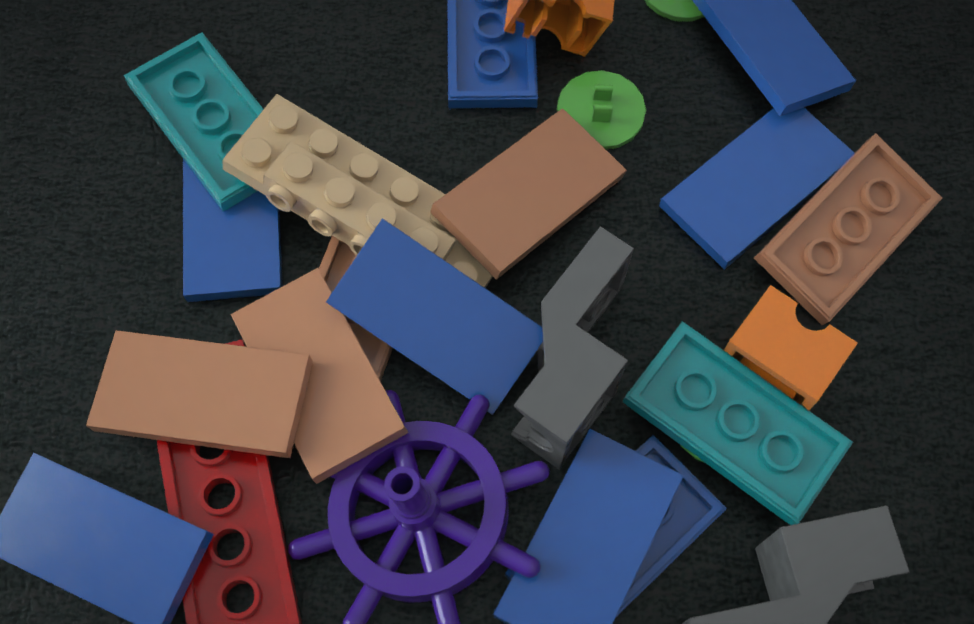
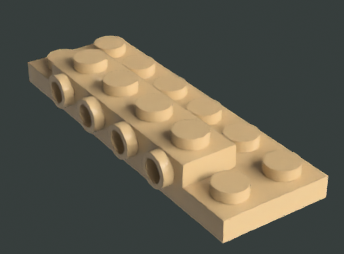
[222,94,493,288]

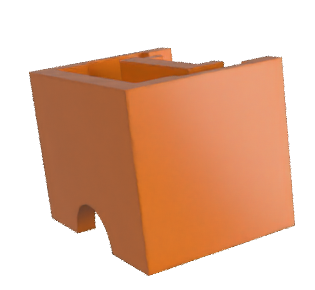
[504,0,614,56]
[724,285,858,410]

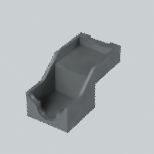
[511,226,634,470]
[682,506,909,624]

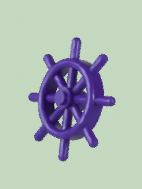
[288,390,549,624]

